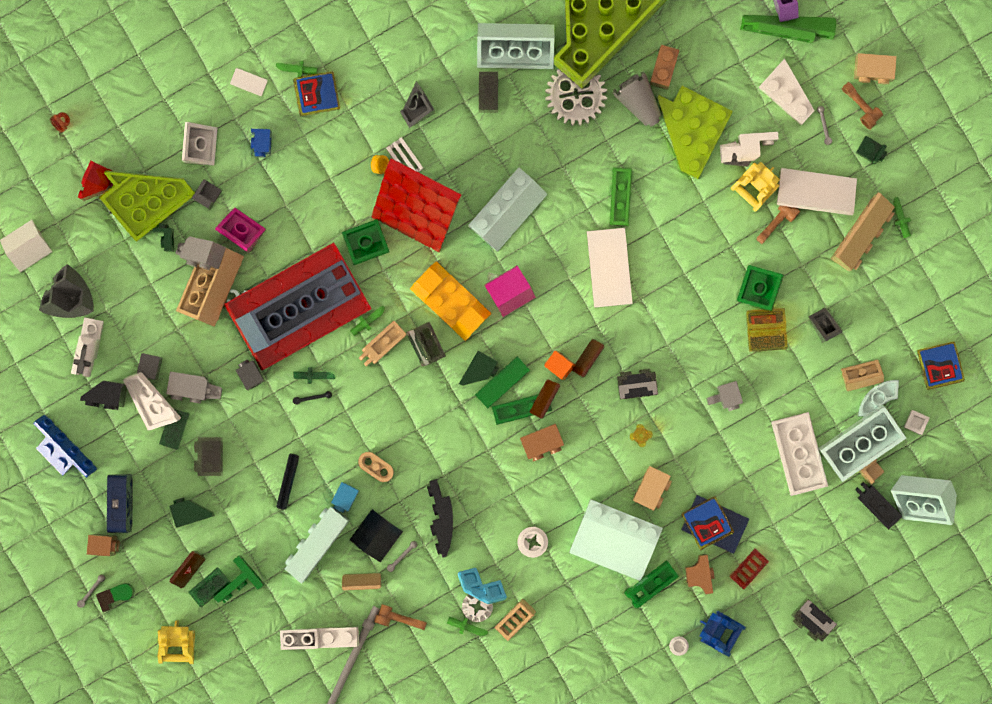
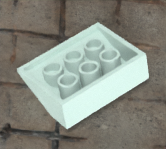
[569,499,663,581]

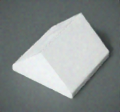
[182,122,217,165]
[0,220,53,273]

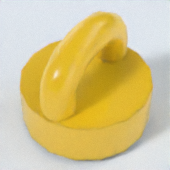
[371,155,389,174]

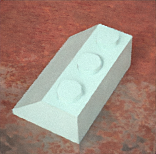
[891,475,957,525]

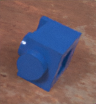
[251,128,272,157]

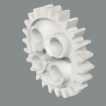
[545,70,607,126]

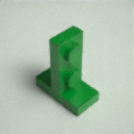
[213,555,265,603]

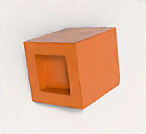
[544,350,576,380]

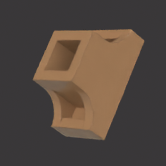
[685,554,714,594]

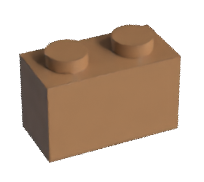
[650,45,679,90]
[520,424,564,462]
[87,534,120,556]

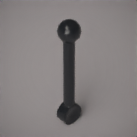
[293,391,332,405]

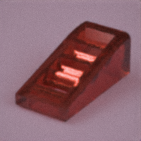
[729,548,769,590]

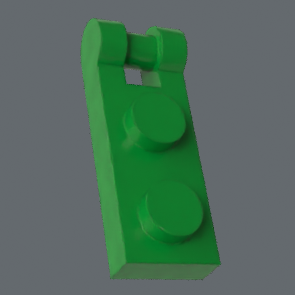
[624,560,679,608]

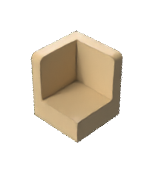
[859,459,884,484]

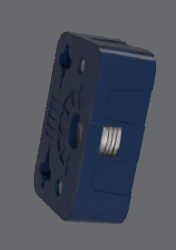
[107,474,133,533]

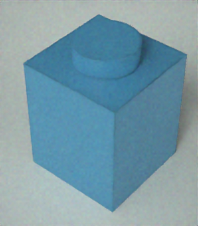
[331,482,360,513]

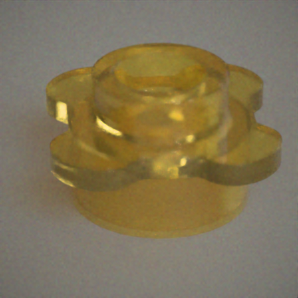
[630,424,653,447]

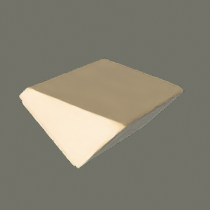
[841,360,884,391]
[342,573,381,590]

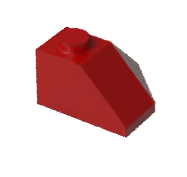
[78,160,113,201]

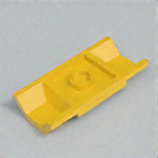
[410,261,492,341]

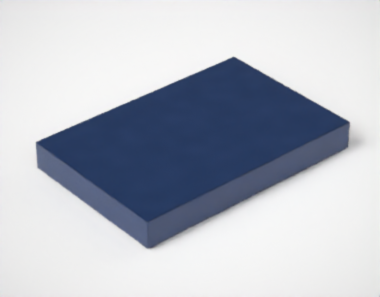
[681,495,749,554]

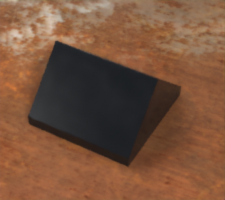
[350,509,403,562]

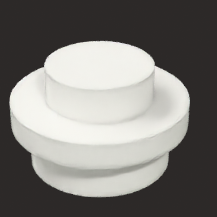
[669,636,689,656]

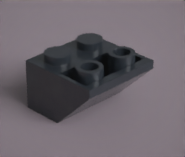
[80,381,127,410]

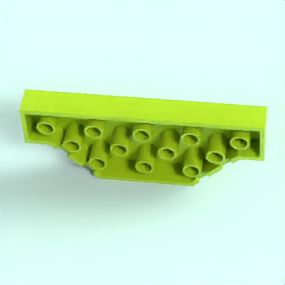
[554,0,667,89]

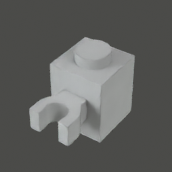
[706,381,743,411]

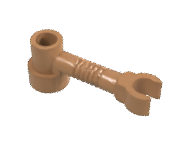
[841,82,883,130]
[756,205,801,244]
[374,604,427,630]

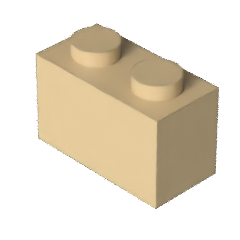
[854,53,896,84]
[632,466,672,511]

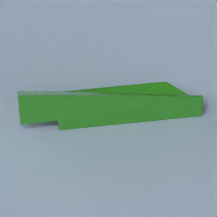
[740,15,836,43]

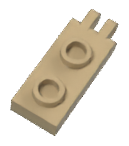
[359,321,407,366]

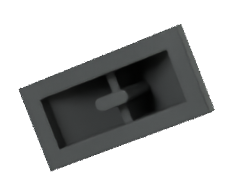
[808,308,843,343]

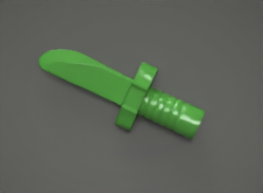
[276,61,318,78]
[893,197,911,238]
[350,306,385,336]
[447,616,488,636]

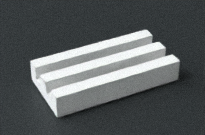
[386,137,424,172]

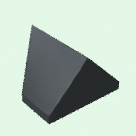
[400,81,435,128]

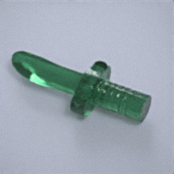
[293,367,336,384]

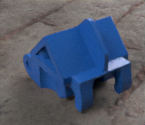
[700,610,746,657]

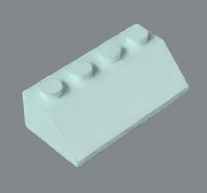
[477,23,554,69]
[468,168,548,252]
[818,405,906,482]
[285,507,350,584]

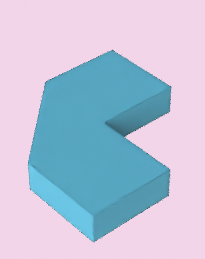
[457,568,507,604]

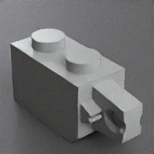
[175,237,226,270]
[166,371,222,404]

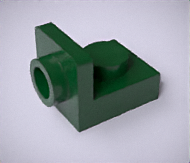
[856,136,887,164]
[152,224,174,252]

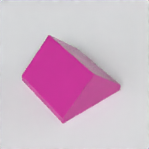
[215,207,266,253]
[485,266,536,317]

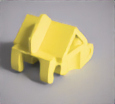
[730,162,780,212]
[158,620,195,664]

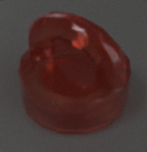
[50,112,70,133]

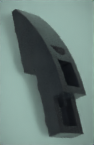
[427,479,453,558]

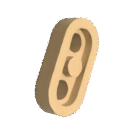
[358,452,394,482]

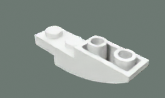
[280,627,359,650]

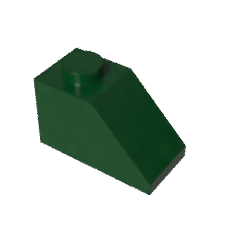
[459,351,499,386]
[169,497,215,528]

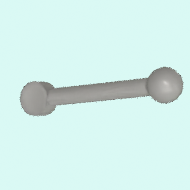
[817,106,832,145]
[387,541,418,572]
[77,574,105,608]

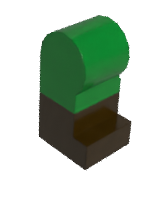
[96,583,135,612]

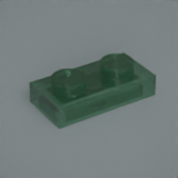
[159,408,190,450]
[188,567,231,608]

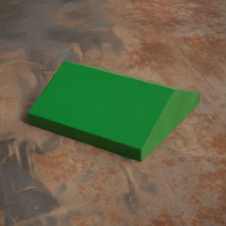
[342,219,390,265]
[737,265,784,311]

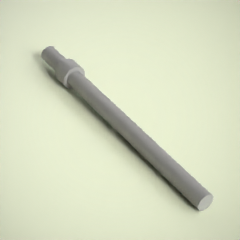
[327,606,380,704]

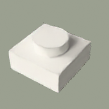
[903,410,930,435]

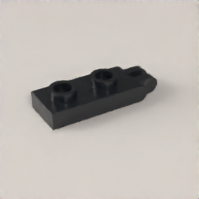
[855,482,903,530]

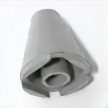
[612,72,661,127]

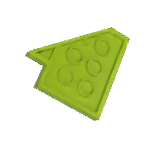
[657,85,733,180]
[99,171,195,242]

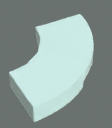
[858,380,899,417]

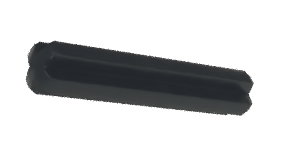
[276,453,299,510]

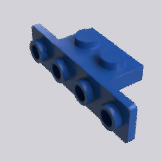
[33,415,97,478]

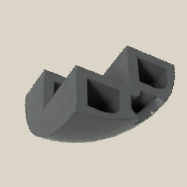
[39,264,94,318]

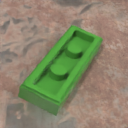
[609,167,632,226]

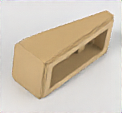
[494,598,536,641]

